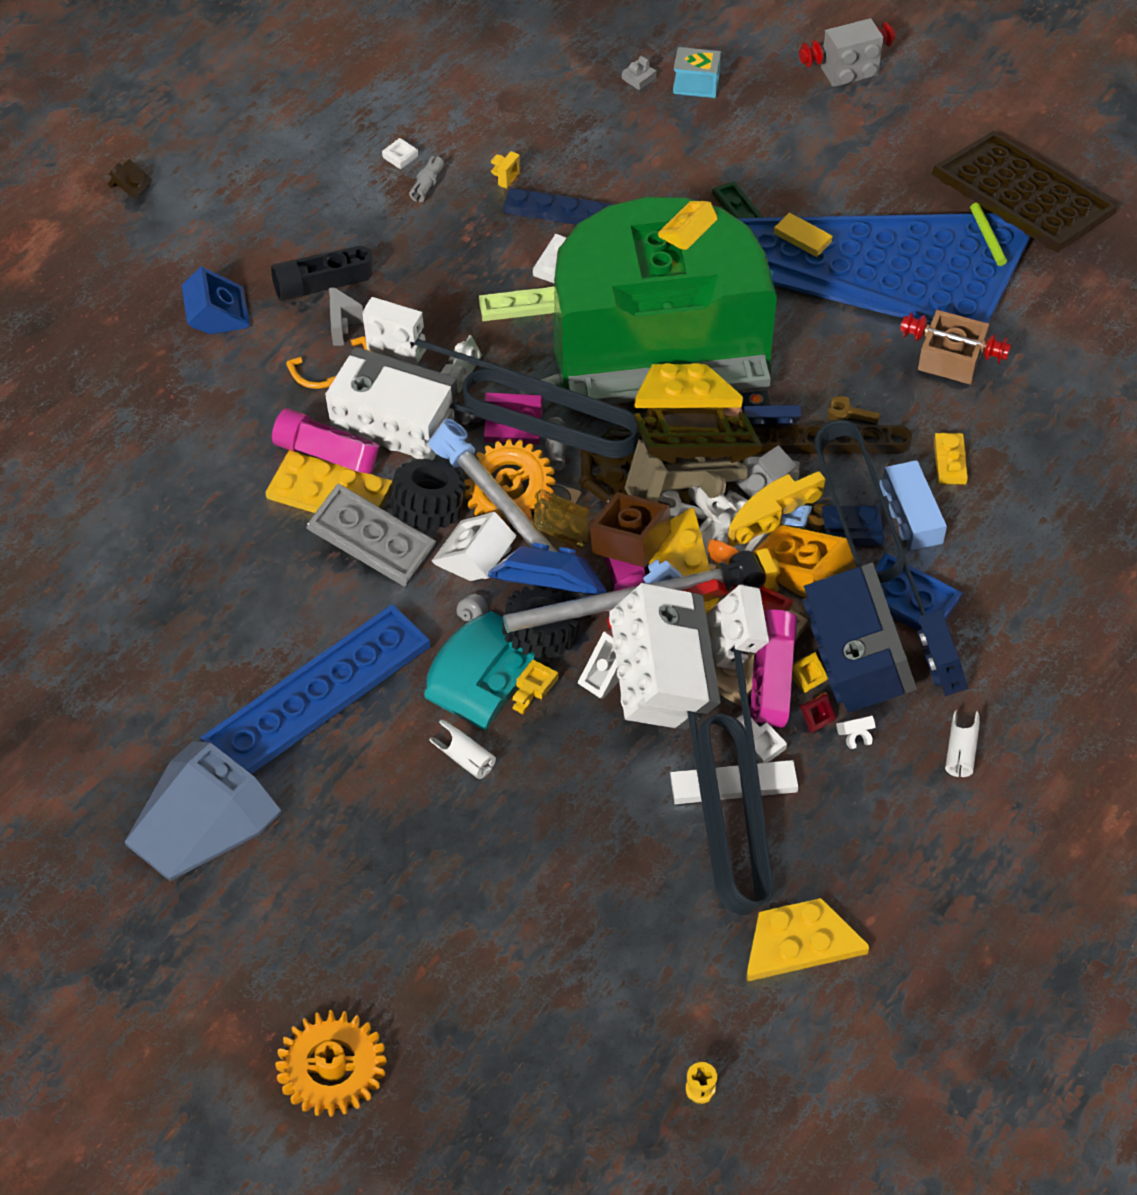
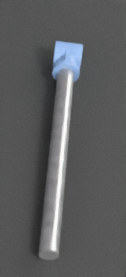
[428,419,601,617]

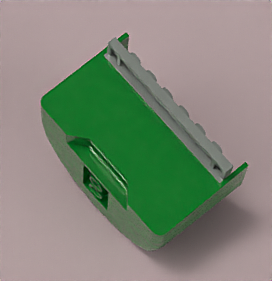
[554,197,777,404]

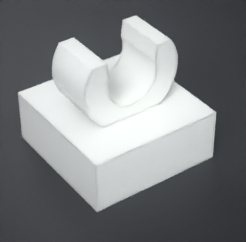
[836,716,876,749]

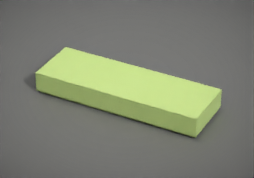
[479,287,554,321]

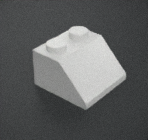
[432,512,516,581]

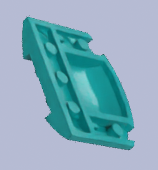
[424,611,544,731]

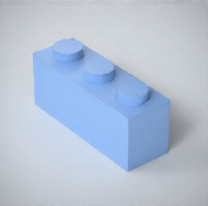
[880,460,947,551]

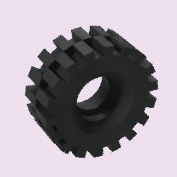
[502,586,580,658]

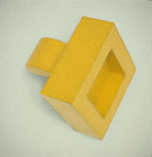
[491,151,520,189]

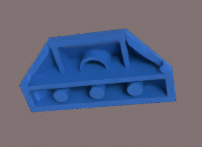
[488,543,607,596]

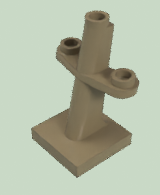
[625,439,748,502]

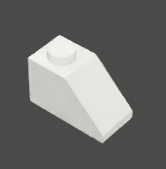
[578,630,619,699]

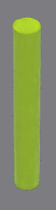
[970,203,1007,266]

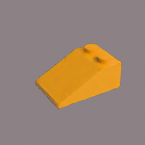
[753,524,856,598]

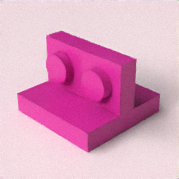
[484,393,544,445]

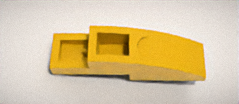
[727,471,825,547]

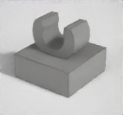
[622,56,657,91]

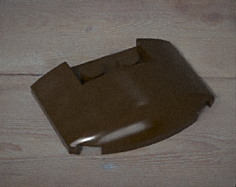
[634,408,762,464]

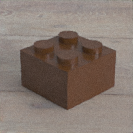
[590,492,671,568]

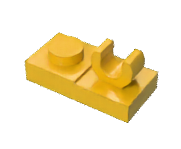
[934,433,968,485]

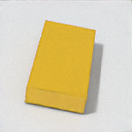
[774,212,833,257]

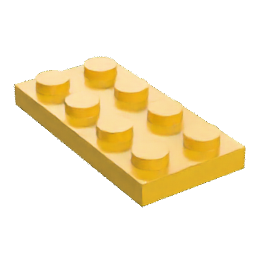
[266,450,393,513]

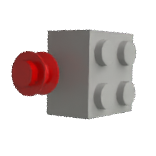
[799,18,895,87]

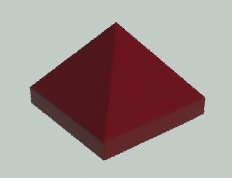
[800,692,836,733]

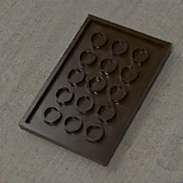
[932,131,1117,252]

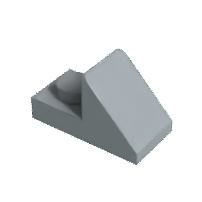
[329,288,364,346]
[736,445,797,499]

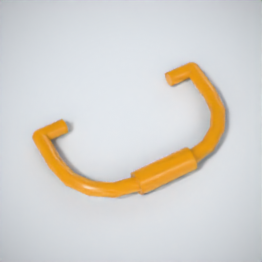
[286,336,373,389]

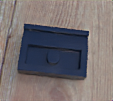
[742,405,801,427]
[821,506,884,546]

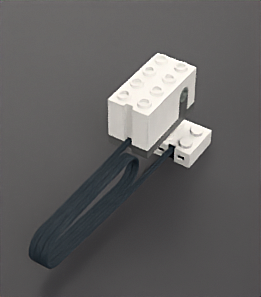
[325,297,639,460]
[609,583,773,915]

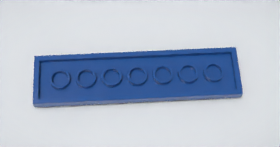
[200,604,430,774]

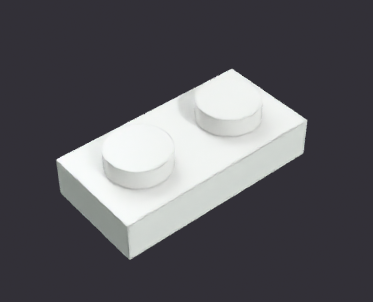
[533,234,567,283]

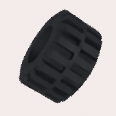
[390,458,465,530]

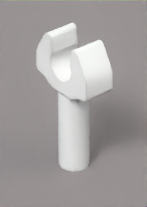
[659,490,708,520]

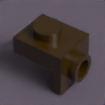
[107,159,153,200]

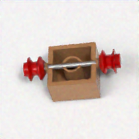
[900,310,1011,385]

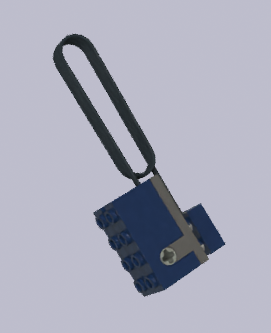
[802,420,969,713]

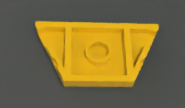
[634,363,743,408]
[648,508,710,576]
[746,898,869,981]

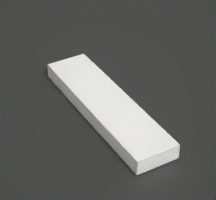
[670,760,798,804]

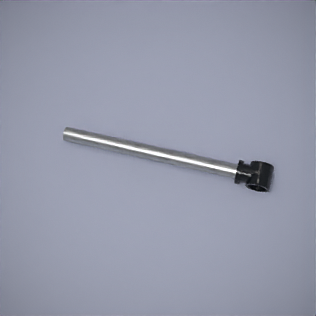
[503,550,766,633]

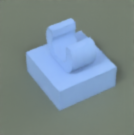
[643,559,683,584]

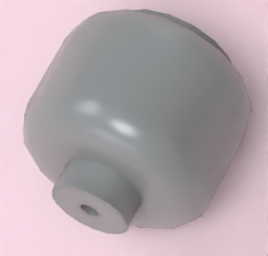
[456,594,489,621]

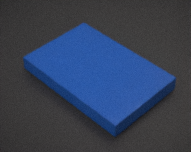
[875,553,963,630]

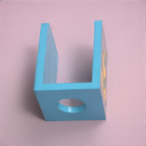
[673,47,721,98]

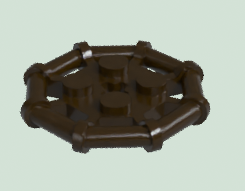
[579,427,678,505]

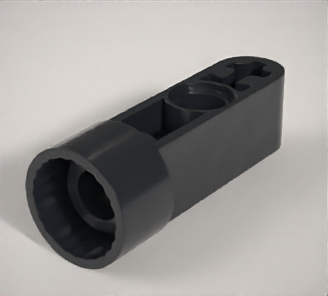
[271,246,372,301]

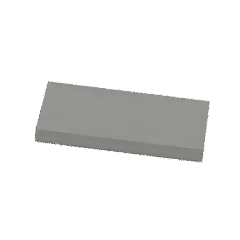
[306,483,436,587]

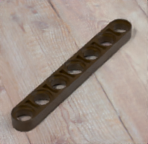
[752,425,912,454]

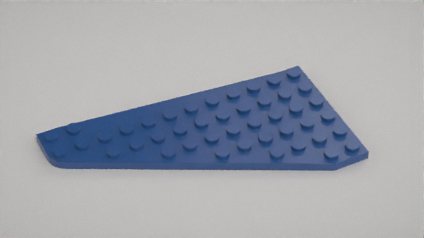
[737,213,1031,325]

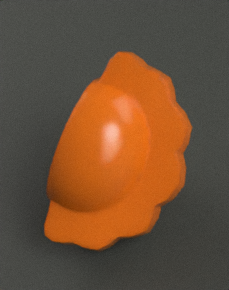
[707,539,739,564]

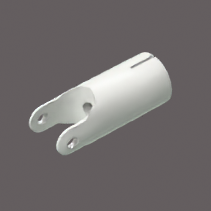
[688,486,737,525]
[945,710,980,777]
[429,720,496,779]

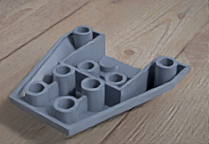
[125,741,282,881]

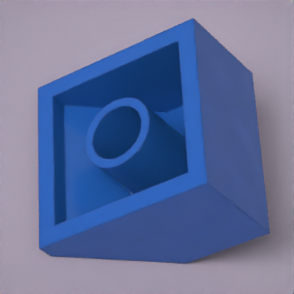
[181,266,250,334]

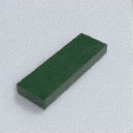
[712,181,764,218]

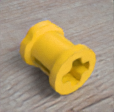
[686,1062,717,1104]

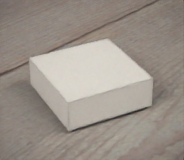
[382,138,418,169]

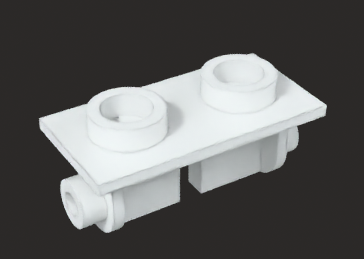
[440,335,482,393]

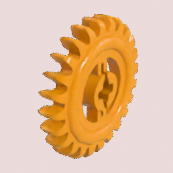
[464,439,556,528]
[275,1010,387,1117]

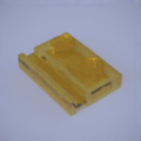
[534,488,589,548]

